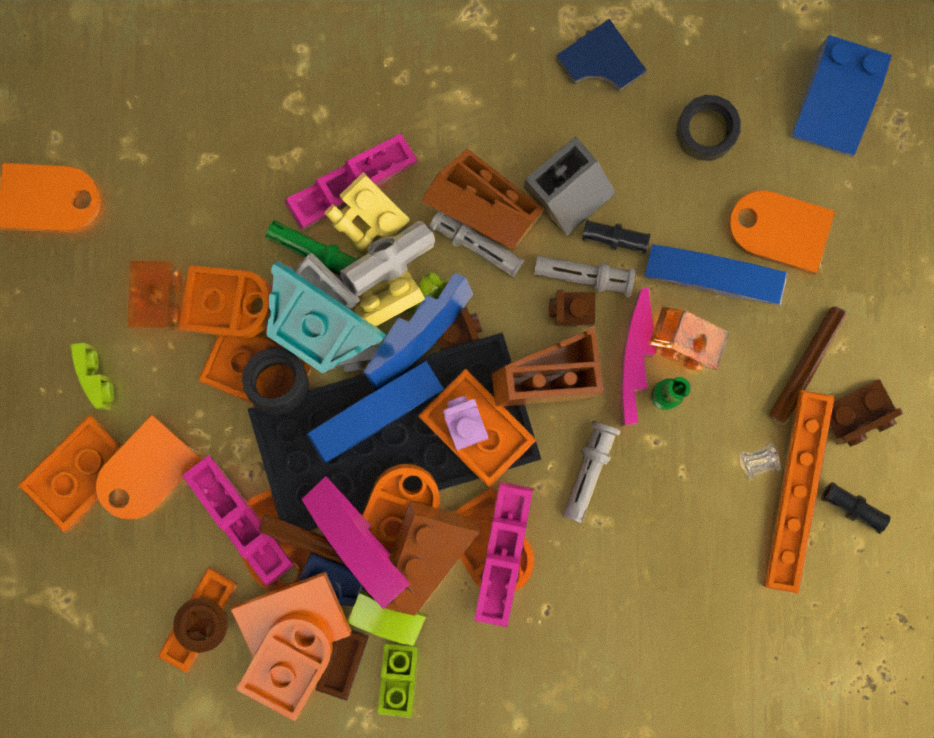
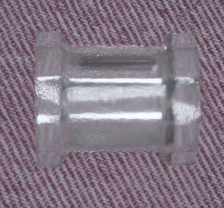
[739,442,781,480]

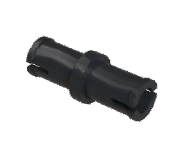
[582,220,651,254]
[821,482,891,534]

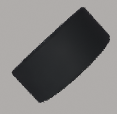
[676,95,741,161]
[242,347,309,415]

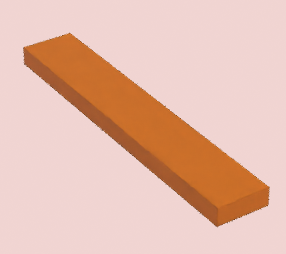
[763,390,835,594]

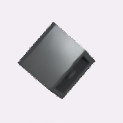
[524,136,616,236]

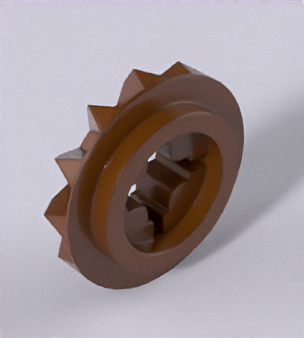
[173,597,228,653]

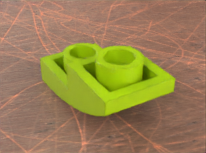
[71,343,114,410]
[347,590,427,646]
[378,644,418,718]

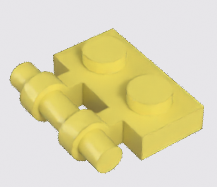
[325,172,410,254]
[353,270,425,327]

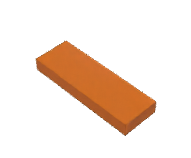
[157,568,238,673]

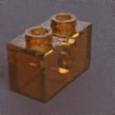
[127,261,181,331]
[649,307,729,372]

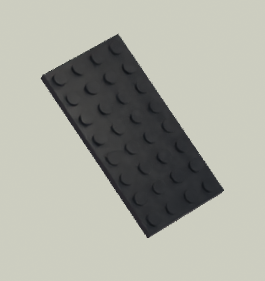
[248,332,541,530]

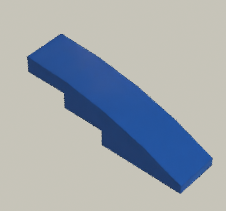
[645,244,788,306]
[364,273,473,389]
[307,361,444,464]

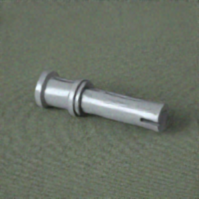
[428,210,524,278]
[534,255,636,298]
[562,421,621,523]

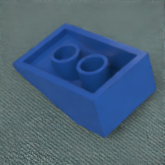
[791,35,892,157]

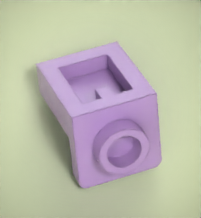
[443,396,488,450]

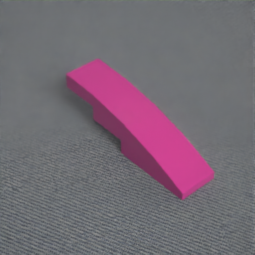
[285,133,418,231]
[620,288,657,426]
[182,455,295,586]
[302,476,410,609]
[474,482,533,627]

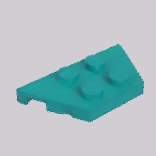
[267,261,386,373]

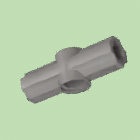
[339,221,435,297]

